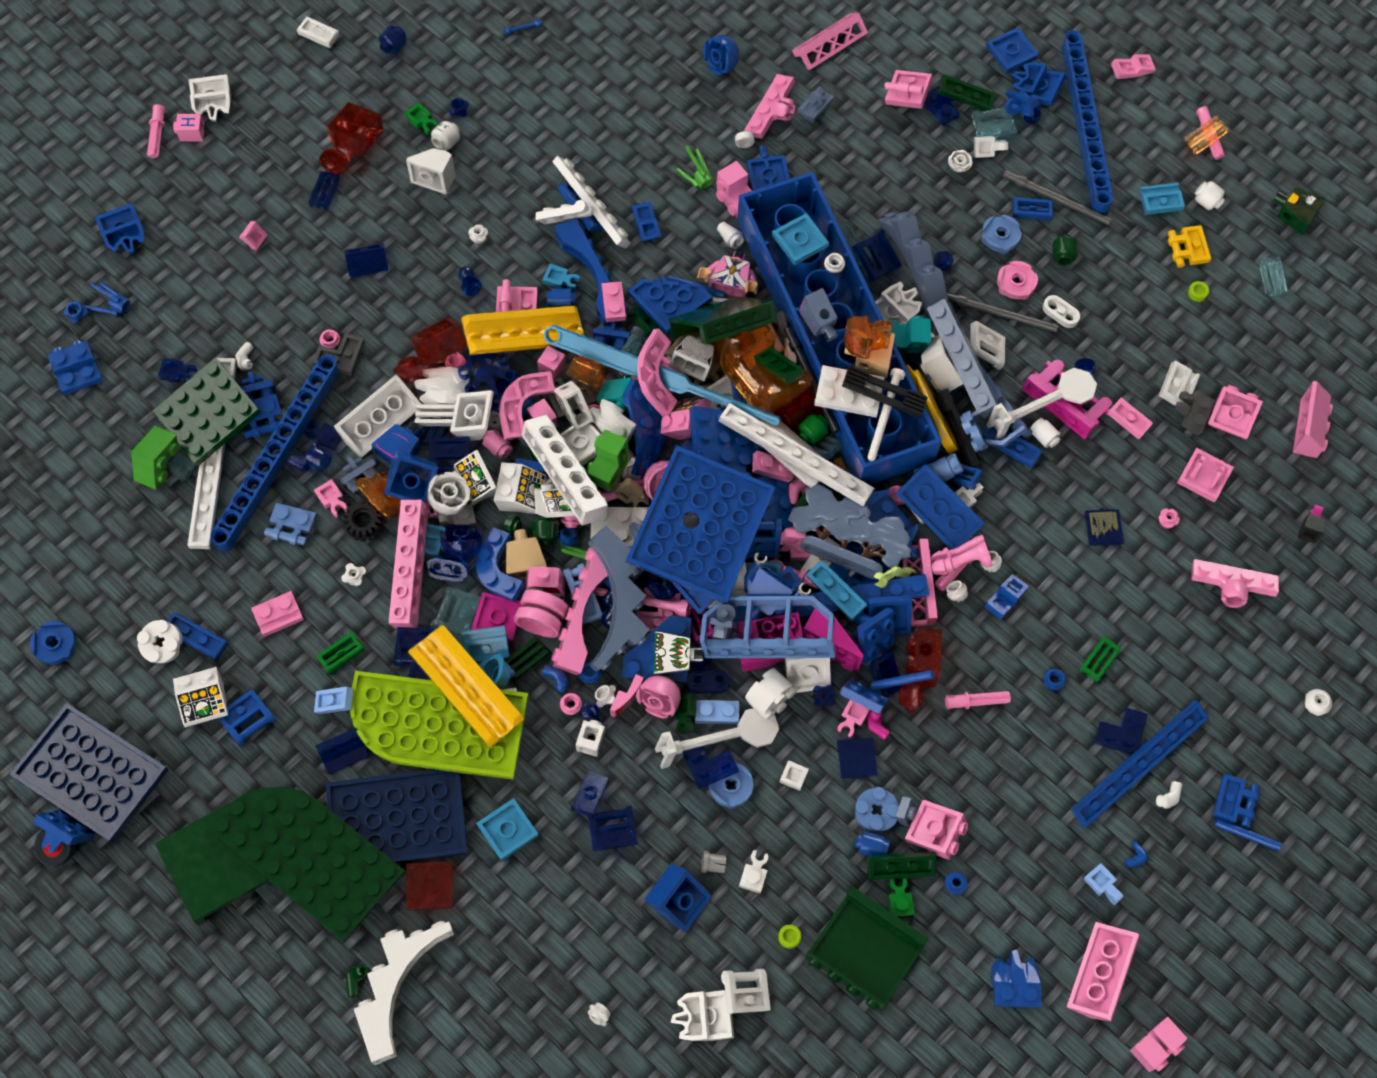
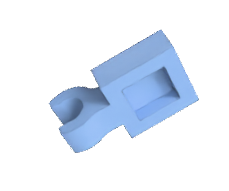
[1083,863,1123,905]

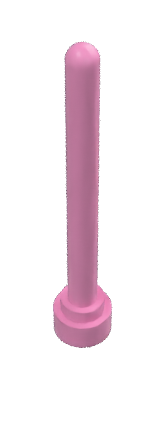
[593,587,692,617]

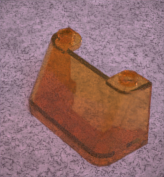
[720,324,813,414]

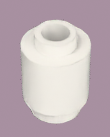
[1030,418,1061,448]

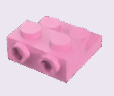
[1207,385,1263,440]
[905,800,968,860]

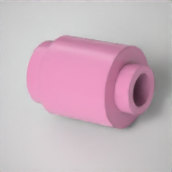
[482,429,513,460]

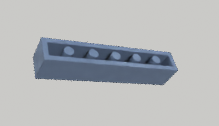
[927,298,1000,419]

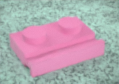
[251,591,304,637]

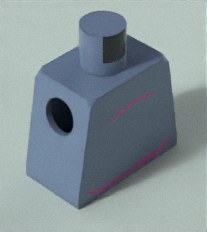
[799,288,838,342]

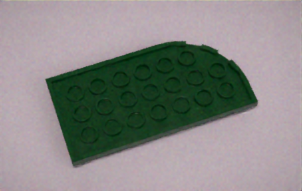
[206,787,405,943]

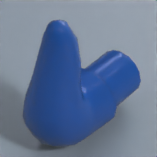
[1124,841,1148,869]

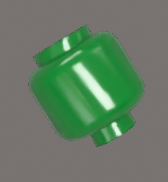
[798,414,829,445]

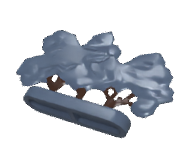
[788,484,911,579]

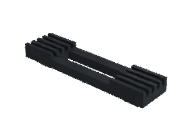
[842,365,928,418]
[935,388,980,468]

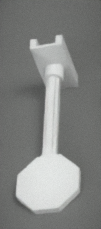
[986,368,1097,440]
[655,708,779,769]

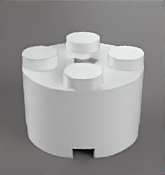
[745,668,797,720]

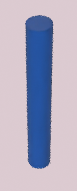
[667,275,725,298]
[871,670,935,690]
[1214,818,1282,851]

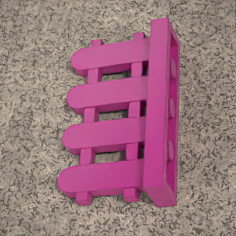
[1022,360,1112,439]

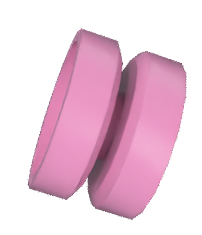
[514,589,568,638]

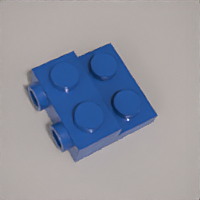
[47,340,103,396]

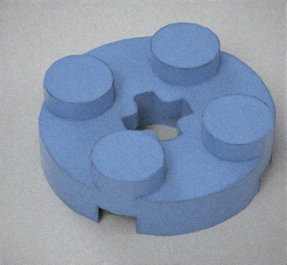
[981,215,1022,254]
[960,411,988,452]
[709,763,753,809]
[855,787,899,833]

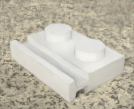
[1159,360,1200,405]

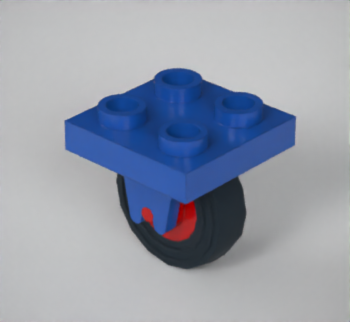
[33,809,96,866]

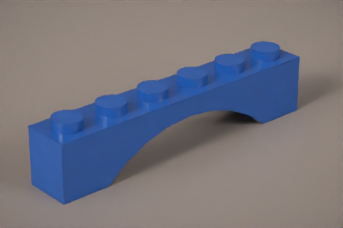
[554,217,628,326]

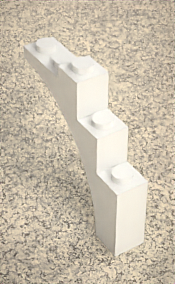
[354,921,454,1065]

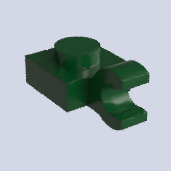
[627,306,662,336]

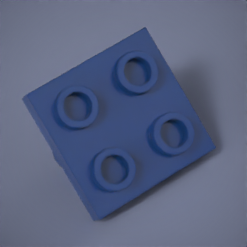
[853,607,895,664]

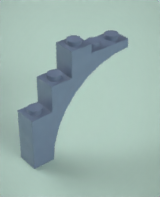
[878,212,949,320]
[588,525,650,671]

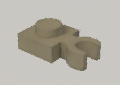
[613,478,649,507]

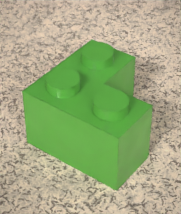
[131,426,179,490]
[586,430,631,492]

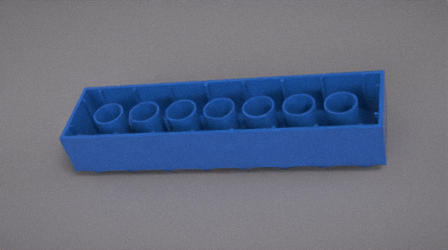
[737,172,941,485]

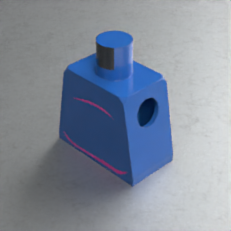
[371,422,421,465]

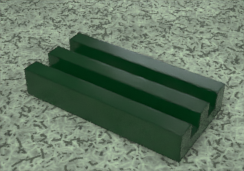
[505,637,549,681]

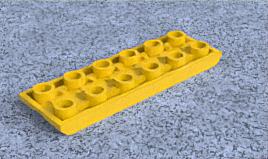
[461,306,585,355]
[408,625,524,748]

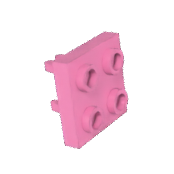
[1177,448,1234,503]

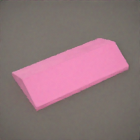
[1067,922,1140,1021]

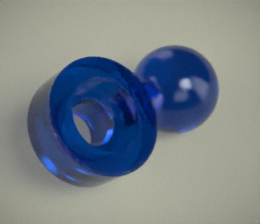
[458,266,482,296]

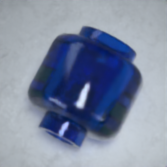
[378,26,407,54]

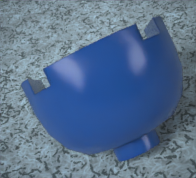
[703,35,740,75]

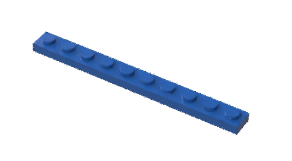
[715,574,930,630]

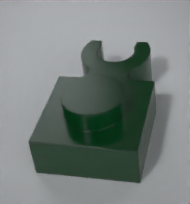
[674,694,696,735]

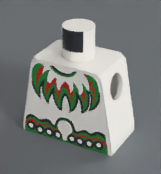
[554,381,594,430]
[654,632,703,675]

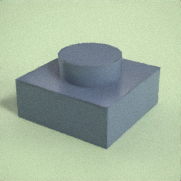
[896,796,916,827]

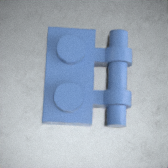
[264,503,317,546]

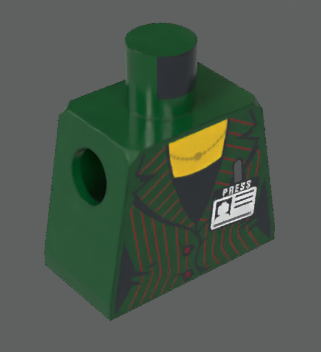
[1273,188,1326,235]

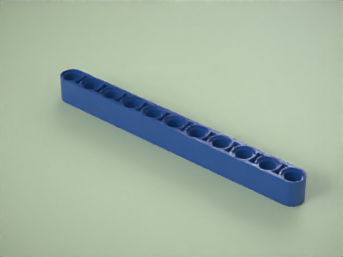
[1062,30,1113,215]
[210,354,340,552]

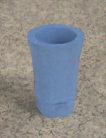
[914,453,964,483]

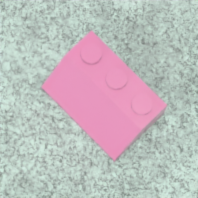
[1293,381,1333,458]

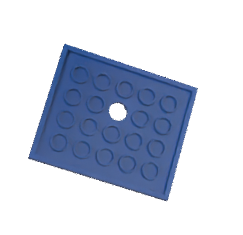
[689,406,793,535]
[626,445,775,604]

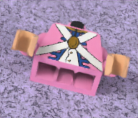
[697,250,758,297]

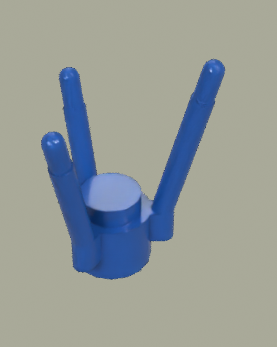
[81,282,130,316]

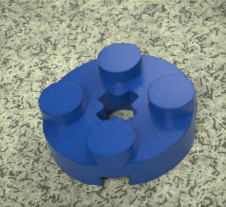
[30,621,76,665]

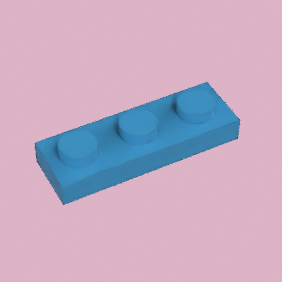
[806,560,867,621]

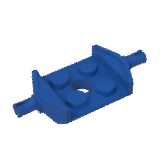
[865,489,920,560]

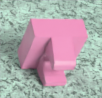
[239,221,267,250]

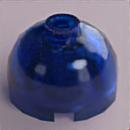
[440,524,482,563]

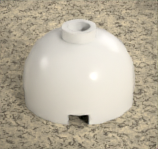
[427,472,471,515]

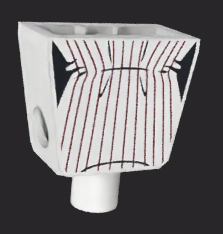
[669,336,714,381]

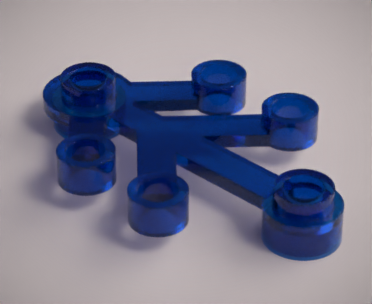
[458,347,516,412]

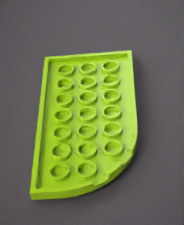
[350,671,529,780]

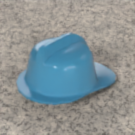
[478,654,515,689]

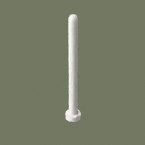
[867,368,905,461]

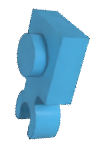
[542,264,580,291]

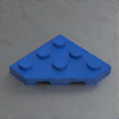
[628,279,713,335]
[623,379,667,464]
[622,616,692,683]

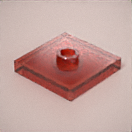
[406,861,453,911]

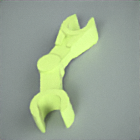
[874,566,916,588]

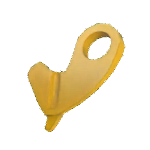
[906,364,960,454]

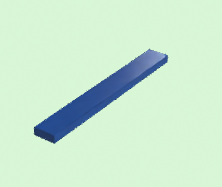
[1070,700,1209,828]

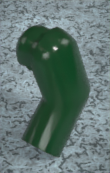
[345,964,368,998]

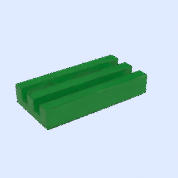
[316,632,365,675]
[1079,636,1122,683]

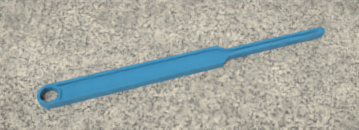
[544,325,781,425]

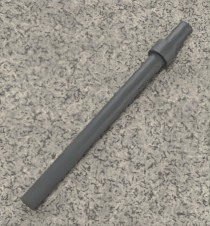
[1003,170,1112,226]
[947,293,1058,333]

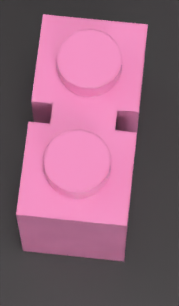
[1130,1017,1188,1072]

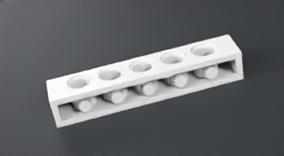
[521,415,608,525]

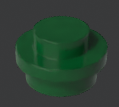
[504,515,522,536]

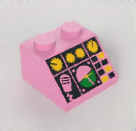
[660,396,711,440]

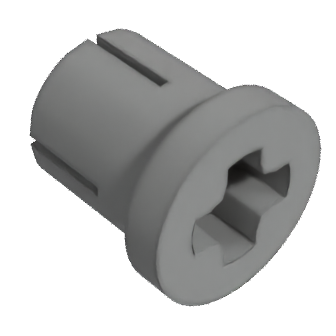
[701,850,726,874]

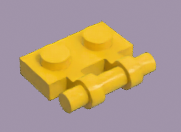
[1168,225,1211,268]

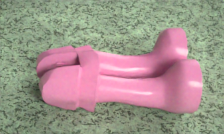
[930,535,993,575]

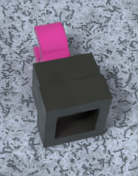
[1298,504,1326,543]

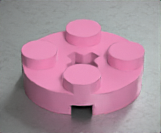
[997,261,1038,300]

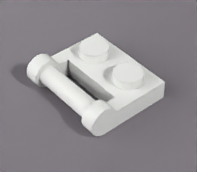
[970,321,1005,370]
[721,969,771,1014]

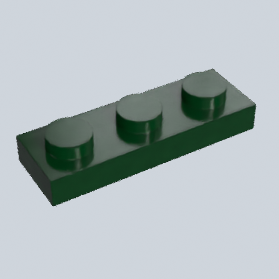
[938,74,995,113]
[754,347,804,385]
[867,852,936,880]

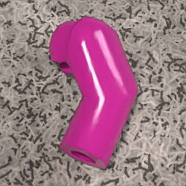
[867,710,891,740]

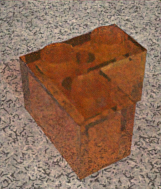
[566,356,608,388]

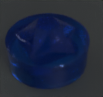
[1075,358,1096,374]

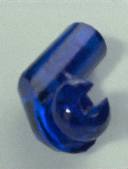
[645,579,676,600]

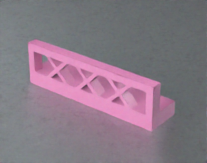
[792,13,868,70]
[902,539,938,627]

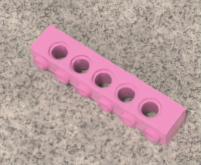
[389,500,429,630]

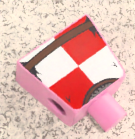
[525,566,566,600]

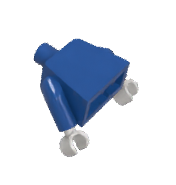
[744,552,811,619]

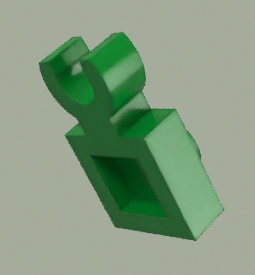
[404,102,438,135]
[888,878,915,918]

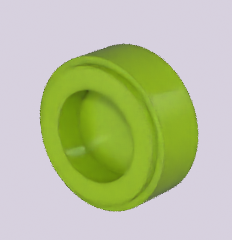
[1188,281,1209,302]
[778,925,801,949]

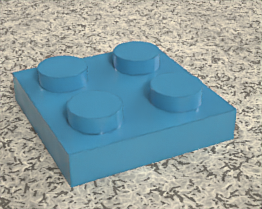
[772,213,829,265]
[476,798,539,861]

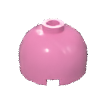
[636,675,681,718]

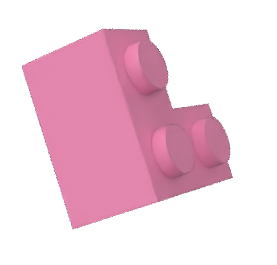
[716,161,752,218]

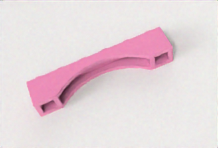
[551,547,607,675]

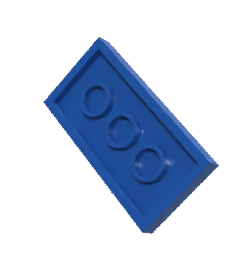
[895,464,985,550]

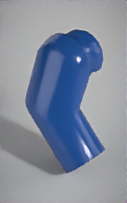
[542,665,569,692]

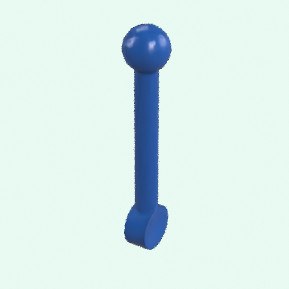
[504,19,542,35]

